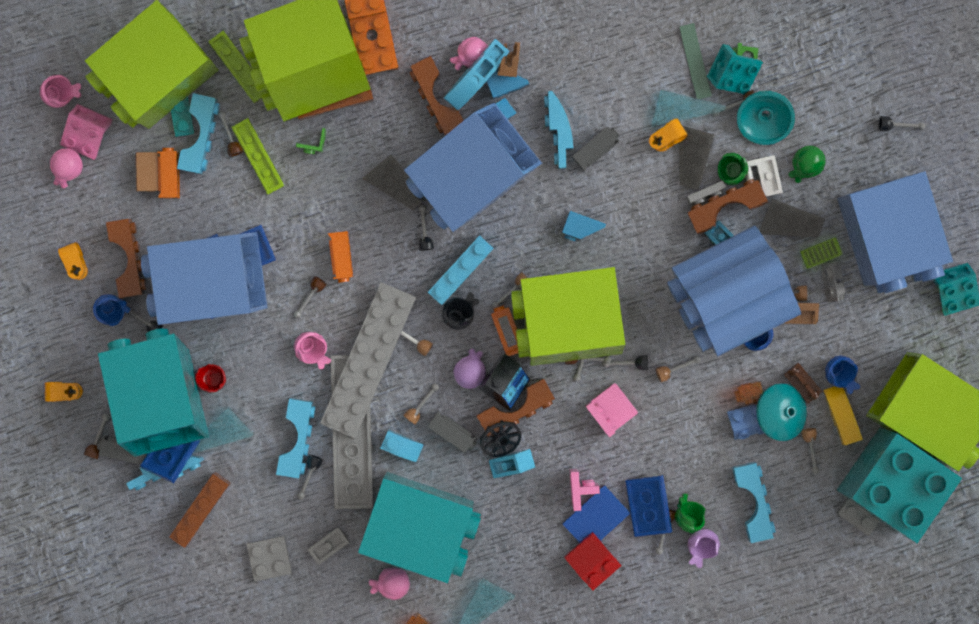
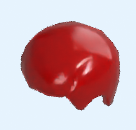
[195,364,226,393]

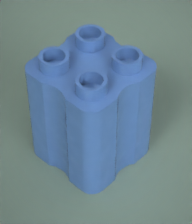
[667,225,801,357]

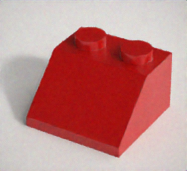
[564,532,622,591]

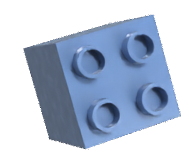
[404,103,542,232]
[837,171,953,293]
[141,232,268,325]

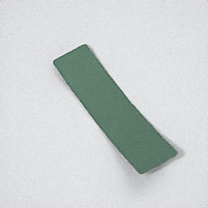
[680,23,712,99]

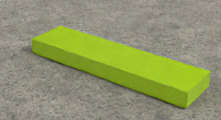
[208,30,262,104]
[231,118,285,195]

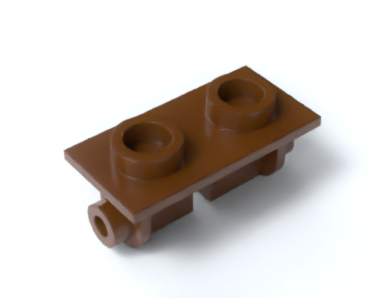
[783,363,823,404]

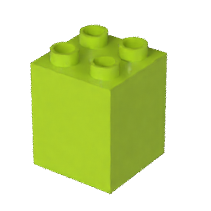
[85,0,219,129]
[239,0,371,122]
[511,267,626,366]
[866,352,979,472]

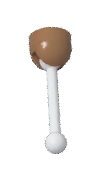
[401,331,433,356]

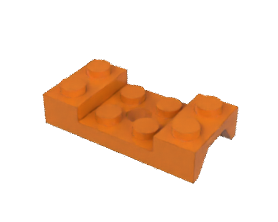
[345,0,399,76]

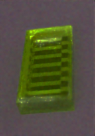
[800,237,843,269]

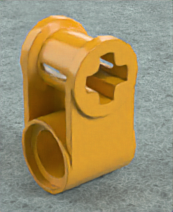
[649,119,688,152]
[58,242,88,280]
[45,382,83,402]

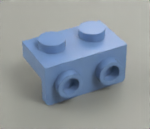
[727,404,764,440]

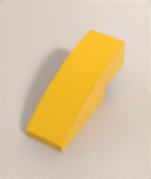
[823,386,863,446]

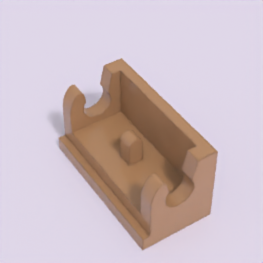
[497,42,520,77]
[135,152,158,192]
[785,303,819,324]

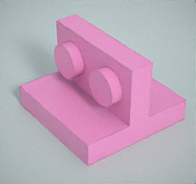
[569,469,600,511]

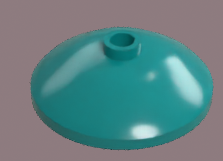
[737,91,795,145]
[756,383,807,441]

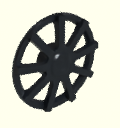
[480,420,521,457]

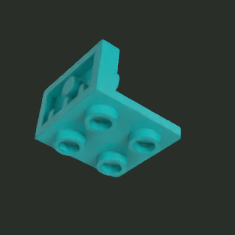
[707,44,763,94]
[932,263,979,316]

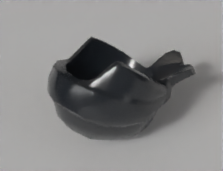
[442,292,479,330]

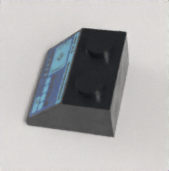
[479,354,530,411]

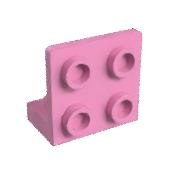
[60,104,113,160]
[585,383,638,437]

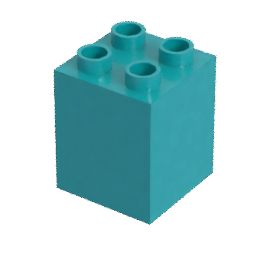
[98,328,209,457]
[837,427,962,544]
[358,472,481,584]

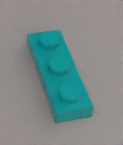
[171,97,194,137]

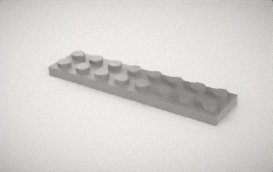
[320,282,416,438]
[331,355,373,509]

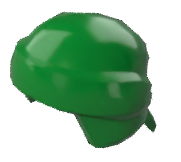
[788,145,826,183]
[718,153,749,186]
[675,493,705,533]

